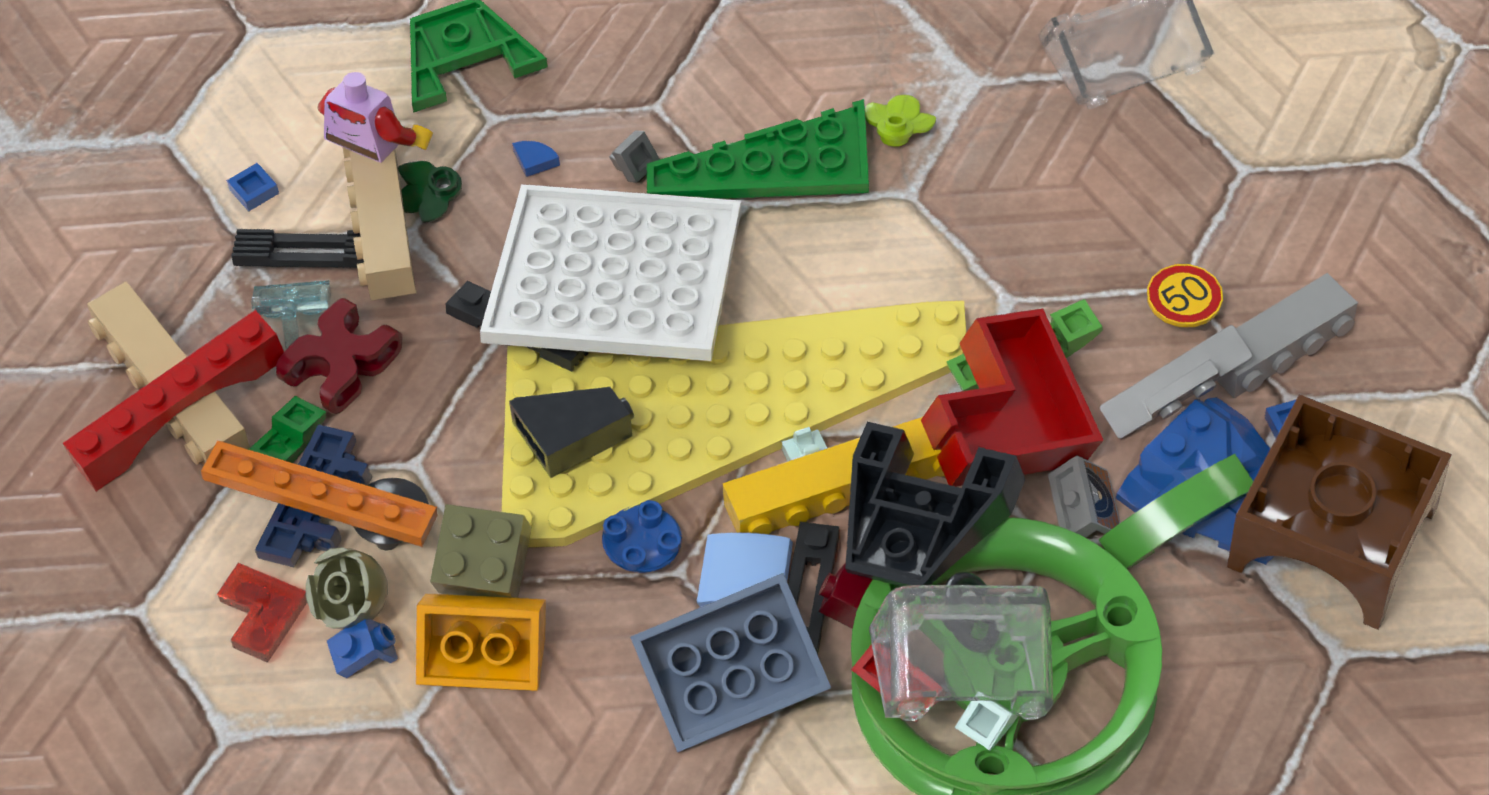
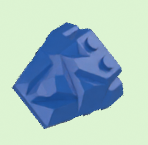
[1116,397,1274,565]

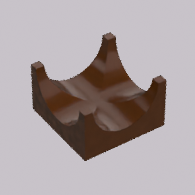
[1227,394,1452,630]

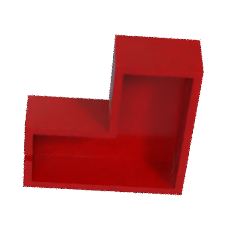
[921,308,1104,487]

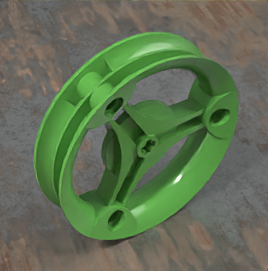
[851,517,1162,795]

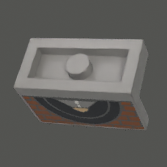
[1048,456,1120,537]

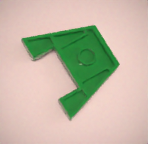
[410,0,548,113]

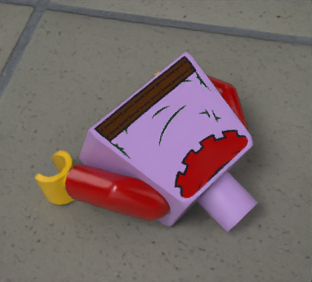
[317,72,433,163]

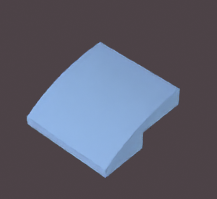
[697,533,793,607]

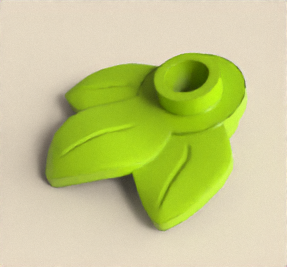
[865,94,936,146]

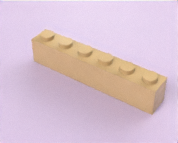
[342,147,416,300]
[87,281,250,465]

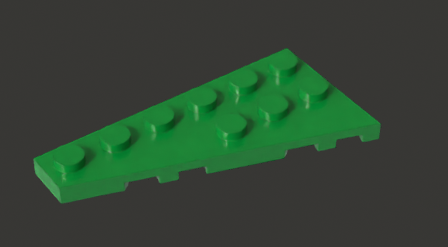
[647,99,869,199]

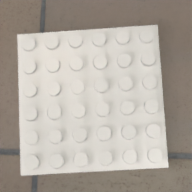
[480,184,741,361]

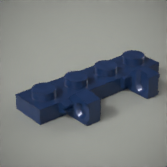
[255,424,372,567]

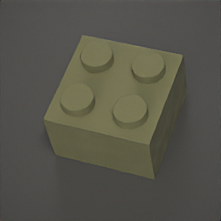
[430,504,532,598]

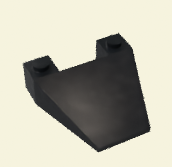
[845,421,1025,592]

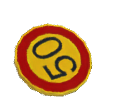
[1147,264,1223,327]

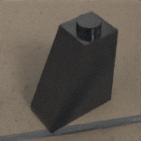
[509,387,634,478]

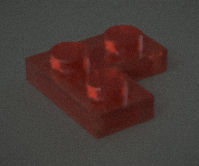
[217,563,307,663]

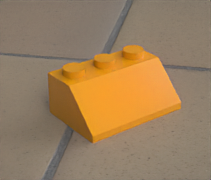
[416,593,546,691]

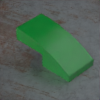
[248,396,326,463]

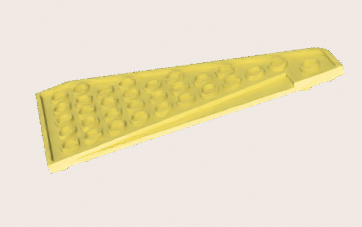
[502,301,966,547]

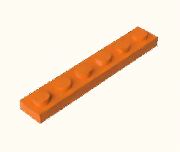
[201,440,438,547]

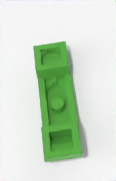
[946,299,1103,391]
[1099,454,1253,570]

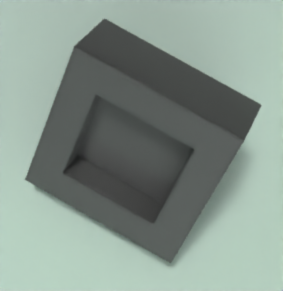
[609,130,660,183]

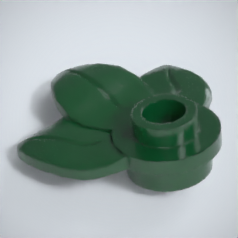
[398,161,462,223]

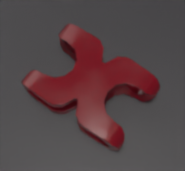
[276,298,403,414]

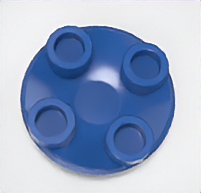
[602,500,682,573]

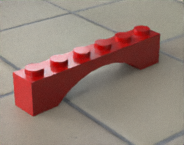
[63,310,284,492]

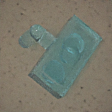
[251,280,331,349]

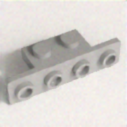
[1100,325,1252,439]

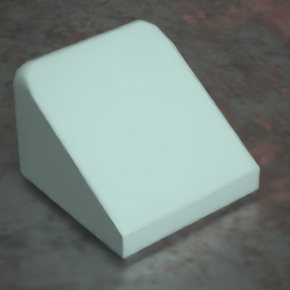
[955,692,1018,751]

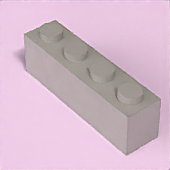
[1217,273,1358,398]

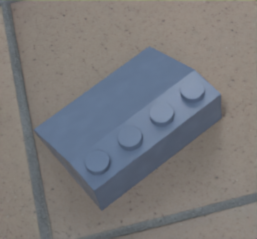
[630,573,831,752]

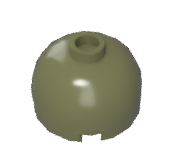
[306,547,388,629]

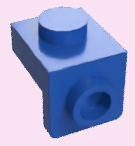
[327,619,398,678]

